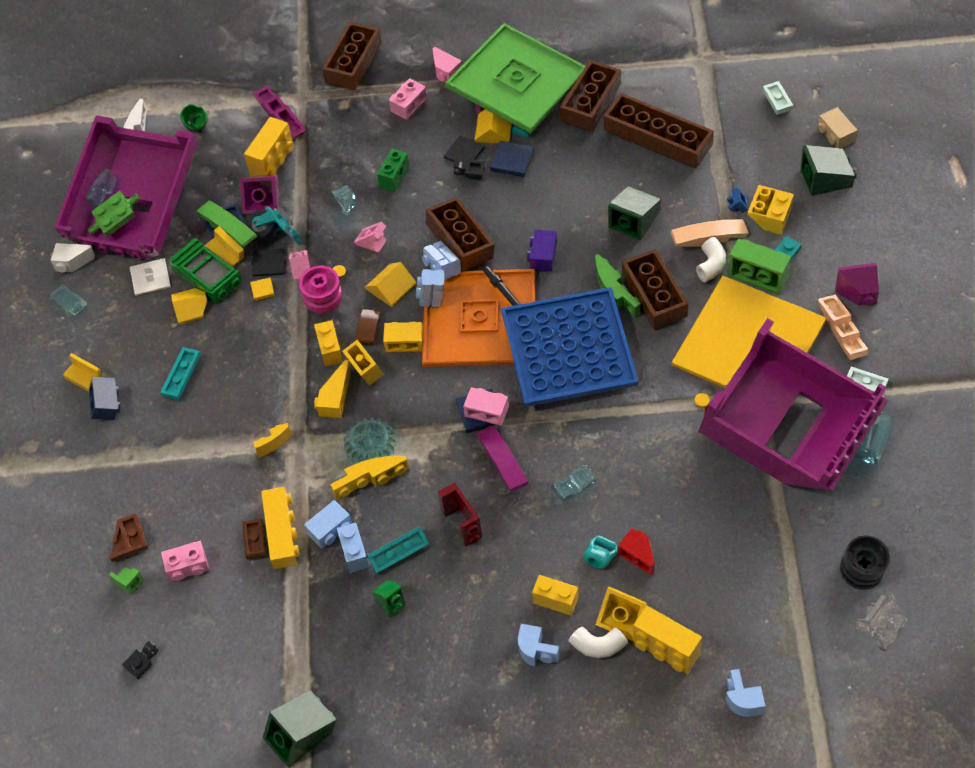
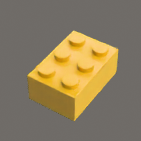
[244,117,294,177]
[633,606,702,674]

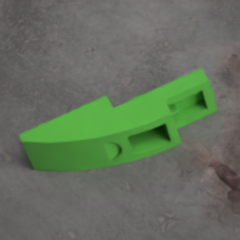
[595,254,641,318]

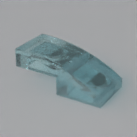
[86,169,117,208]
[50,284,88,316]
[551,465,597,502]

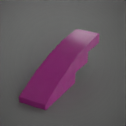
[253,85,306,140]
[476,425,529,492]

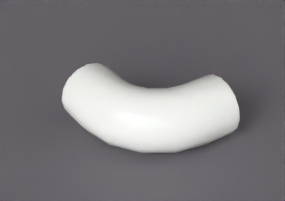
[696,237,726,282]
[569,627,628,658]

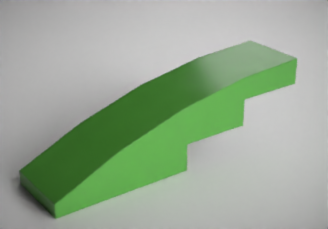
[196,200,257,247]

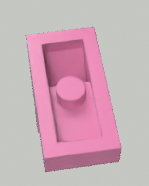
[354,222,386,252]

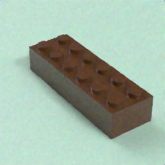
[603,93,714,168]

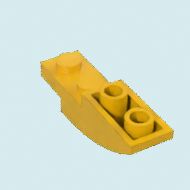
[330,456,409,500]

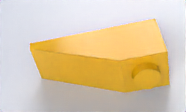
[314,360,351,418]

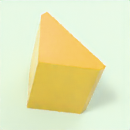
[475,109,512,143]
[365,262,417,307]
[595,587,647,641]

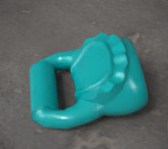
[583,536,618,569]

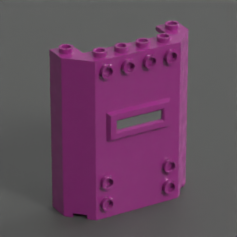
[54,115,199,259]

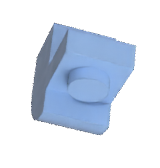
[518,624,559,666]
[726,669,765,717]

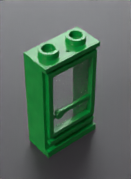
[169,237,242,304]

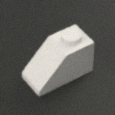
[51,243,95,272]

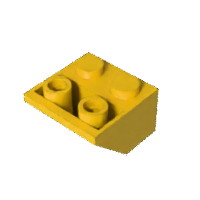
[748,185,794,235]

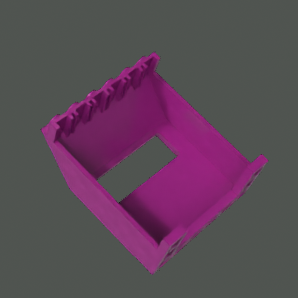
[698,318,888,491]

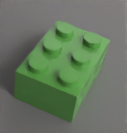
[728,238,791,295]

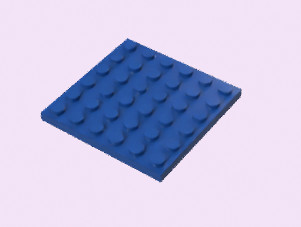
[501,287,639,407]

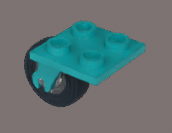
[246,206,302,245]

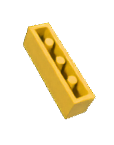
[261,486,300,569]

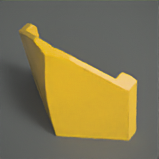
[171,288,207,325]

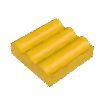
[250,278,275,301]

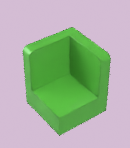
[109,567,144,595]

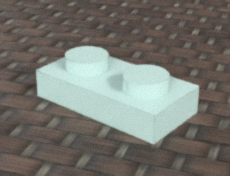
[762,81,793,115]
[847,367,888,392]

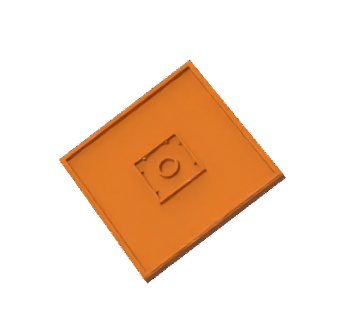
[422,269,535,367]

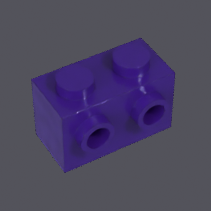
[527,229,557,271]

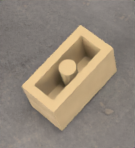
[818,107,858,149]

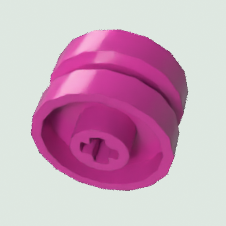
[299,266,342,313]

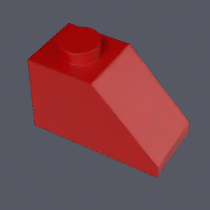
[618,528,655,576]

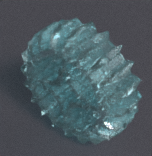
[344,417,397,463]

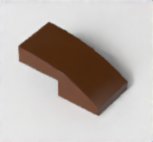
[355,310,381,344]

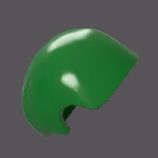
[180,104,208,131]

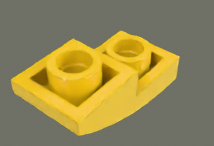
[253,423,292,458]

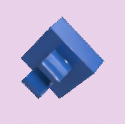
[726,187,749,213]

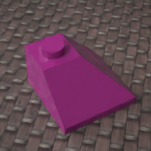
[239,175,279,214]
[835,263,879,305]

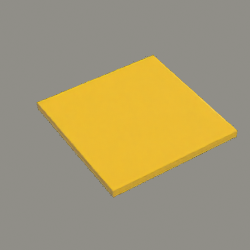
[672,276,826,388]

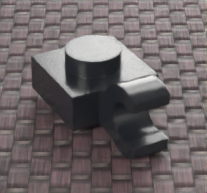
[453,159,485,179]
[122,640,158,679]

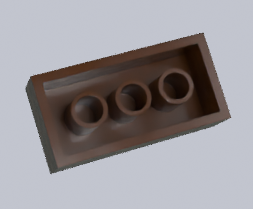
[322,22,382,90]
[560,60,621,132]
[426,197,494,272]
[622,249,688,330]

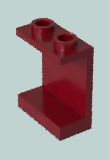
[438,482,482,547]

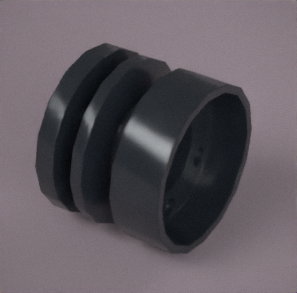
[840,535,890,590]

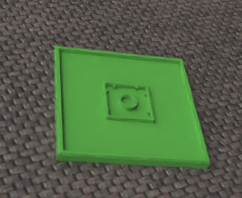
[445,23,586,133]

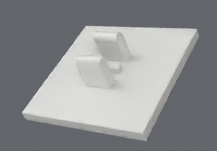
[130,258,171,296]

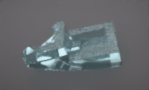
[331,185,356,217]

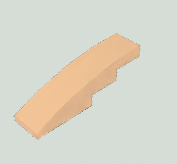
[670,219,749,247]
[818,294,868,360]

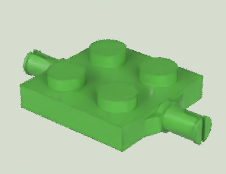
[87,191,141,237]

